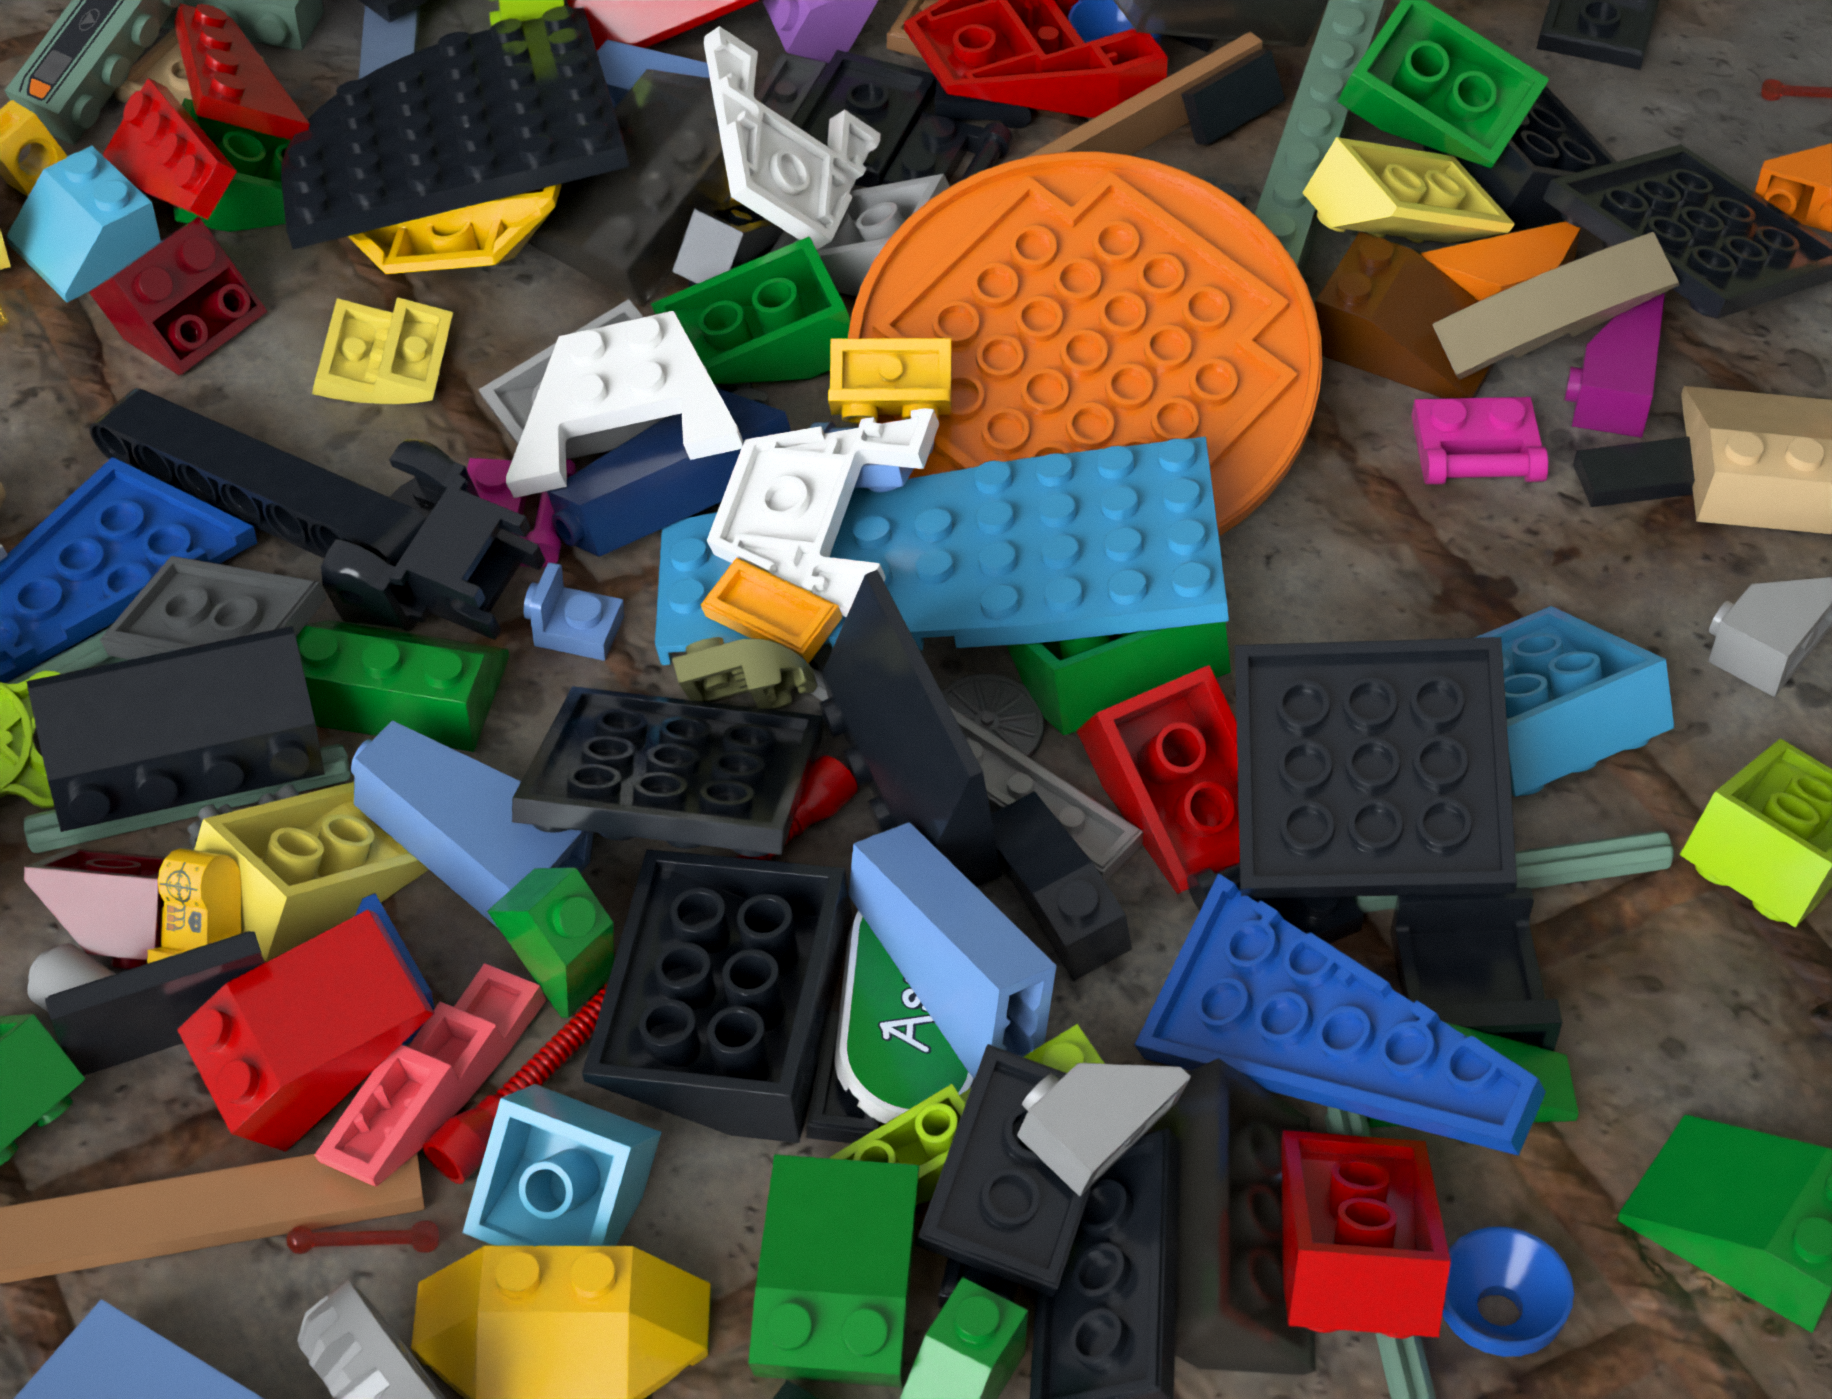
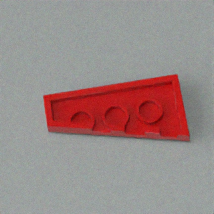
[174,3,310,140]
[102,78,237,220]

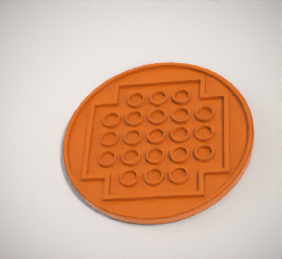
[848,152,1322,537]

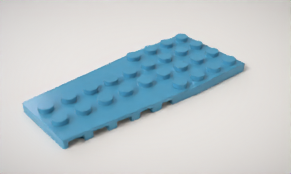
[655,437,1229,665]

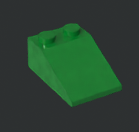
[1337,0,1550,168]
[173,98,291,232]
[651,236,851,384]
[1616,1114,1832,1333]
[748,1154,919,1388]

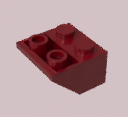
[89,217,268,375]

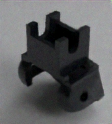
[321,439,546,640]

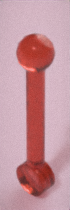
[1761,79,1832,101]
[286,1220,440,1255]

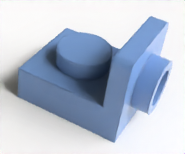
[523,562,625,661]

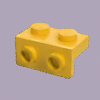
[828,338,952,424]

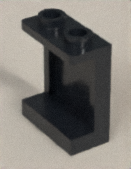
[1390,887,1563,1051]

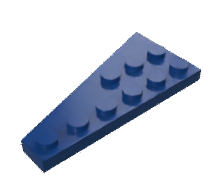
[0,457,257,683]
[1134,873,1546,1156]

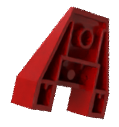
[904,0,1168,118]

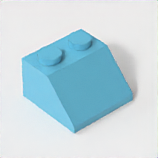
[6,146,161,303]
[462,1084,661,1246]

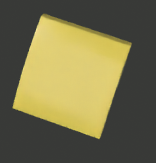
[312,297,453,404]

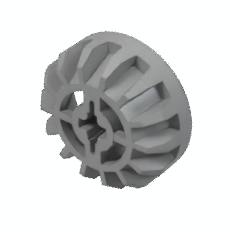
[297,1278,446,1399]

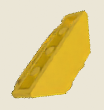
[348,183,562,274]
[411,1246,711,1399]

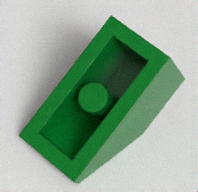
[487,868,614,1018]
[900,1277,1028,1399]

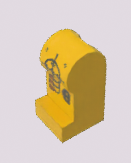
[147,848,241,964]

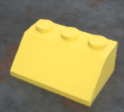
[1302,137,1515,243]

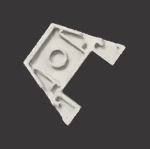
[704,26,881,250]
[506,311,743,498]
[707,408,939,617]

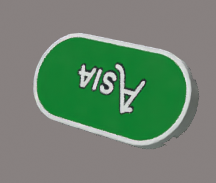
[835,910,973,1124]

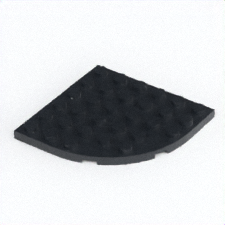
[281,6,630,250]

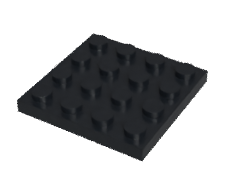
[1543,144,1832,319]
[1235,637,1517,899]
[512,686,823,857]

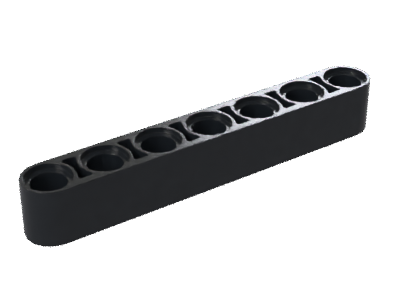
[89,388,427,587]

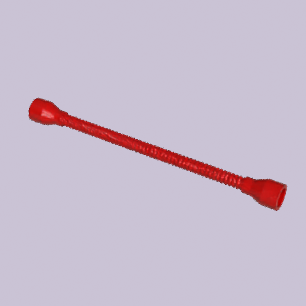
[422,756,857,1184]

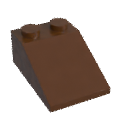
[1315,232,1495,399]

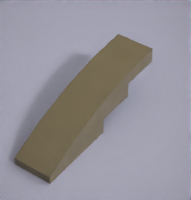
[1432,232,1680,380]

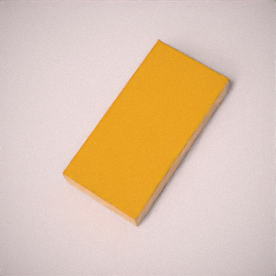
[701,557,843,664]

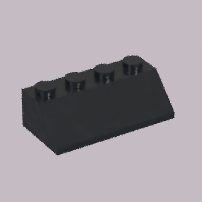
[27,626,325,832]

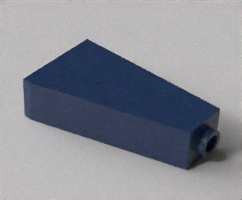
[547,387,791,557]

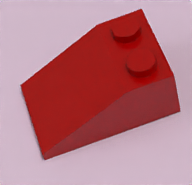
[1076,665,1240,894]
[177,909,434,1152]
[1281,1130,1451,1339]

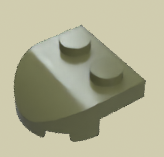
[672,637,818,710]

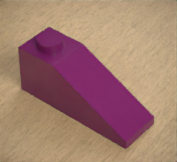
[1564,292,1665,438]

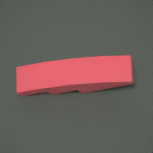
[314,963,547,1187]

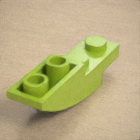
[830,1024,1105,1204]

